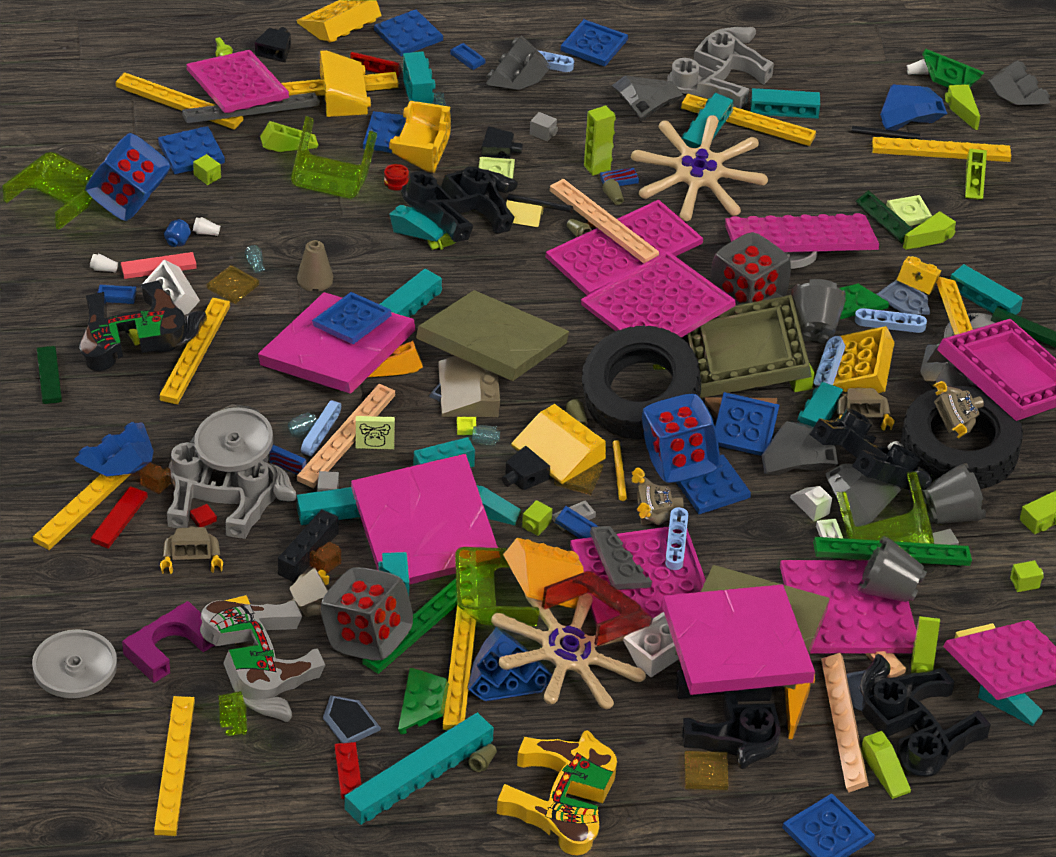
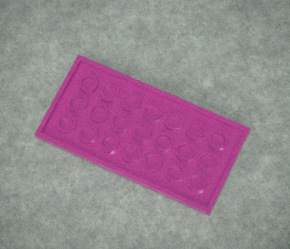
[545,200,703,296]
[725,213,879,252]

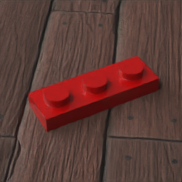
[335,742,362,799]

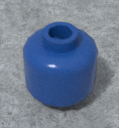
[164,219,191,247]

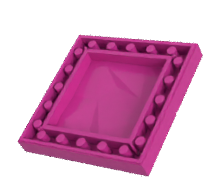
[258,292,416,394]
[937,319,1056,421]
[351,454,501,585]
[662,584,815,695]

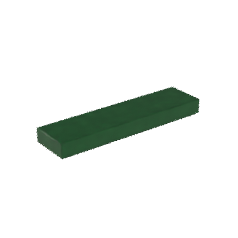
[855,190,913,244]
[991,307,1056,348]
[37,346,62,404]

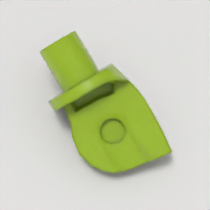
[215,37,233,57]
[427,232,456,250]

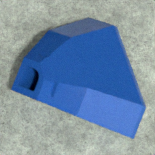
[880,84,947,130]
[74,422,154,476]
[468,627,553,701]

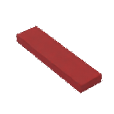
[91,486,148,549]

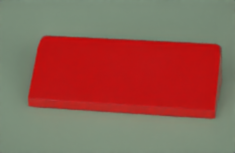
[350,52,402,78]

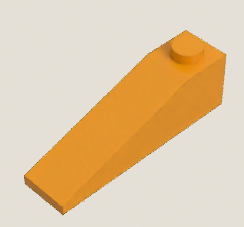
[368,341,423,377]
[784,674,815,739]

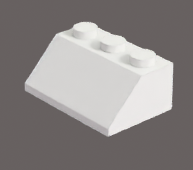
[143,260,200,315]
[623,612,679,677]

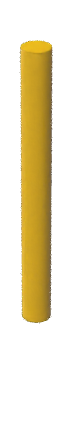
[612,440,627,501]

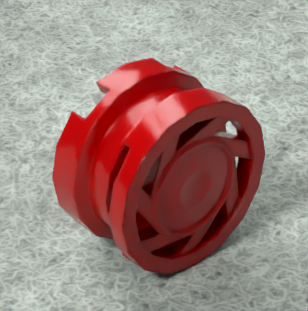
[384,164,409,191]

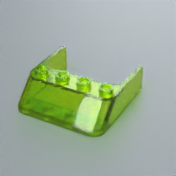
[291,116,377,198]
[2,152,94,230]
[836,472,934,560]
[455,547,539,626]

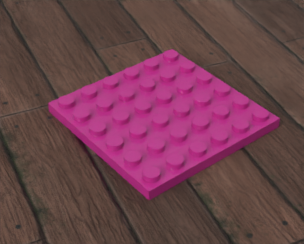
[581,251,736,337]
[570,527,706,633]
[780,560,916,653]

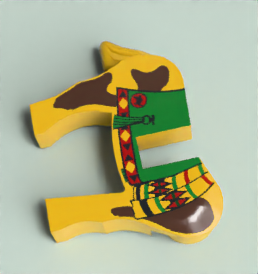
[497,730,617,855]

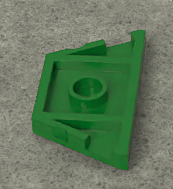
[922,49,984,88]
[840,283,889,319]
[398,668,449,735]

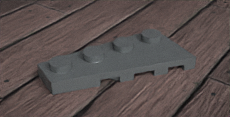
[590,526,652,590]

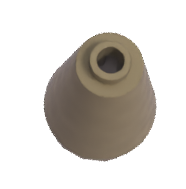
[297,240,333,291]

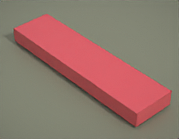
[121,252,197,279]

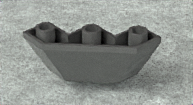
[486,35,550,90]
[987,60,1050,105]
[612,75,683,122]
[920,344,980,389]
[762,421,838,475]
[825,464,901,530]

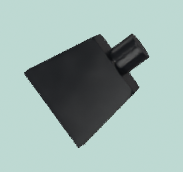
[255,27,291,63]
[481,126,523,159]
[502,446,550,490]

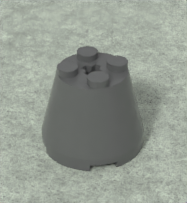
[790,279,846,344]
[920,463,986,524]
[858,536,927,602]

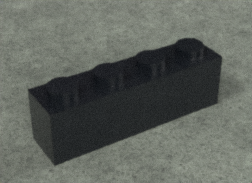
[278,509,339,583]

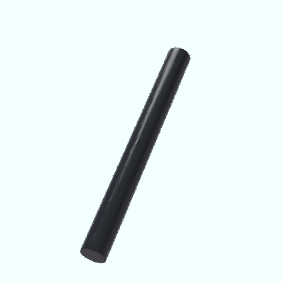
[851,126,920,140]
[507,194,573,213]

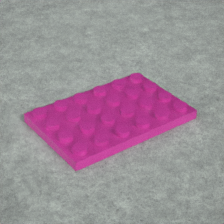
[187,50,289,113]
[943,620,1056,700]

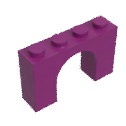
[122,601,215,683]

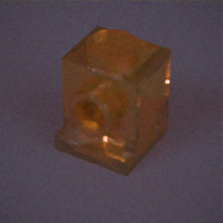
[139,462,171,494]
[310,541,341,574]

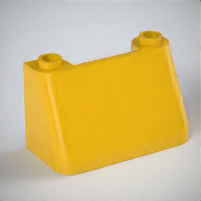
[320,50,371,117]
[389,101,451,173]

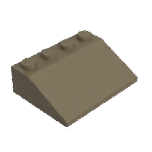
[438,356,500,417]

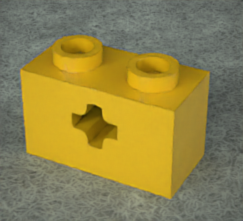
[897,256,941,295]

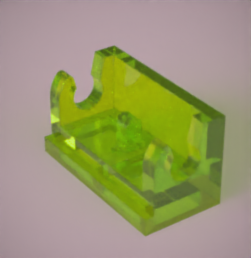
[218,691,247,736]

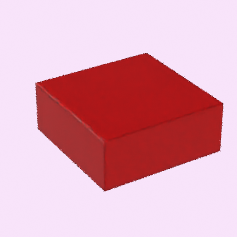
[190,504,217,527]

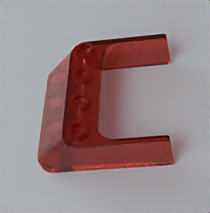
[542,571,653,646]

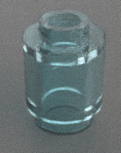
[288,412,317,436]
[472,425,500,446]

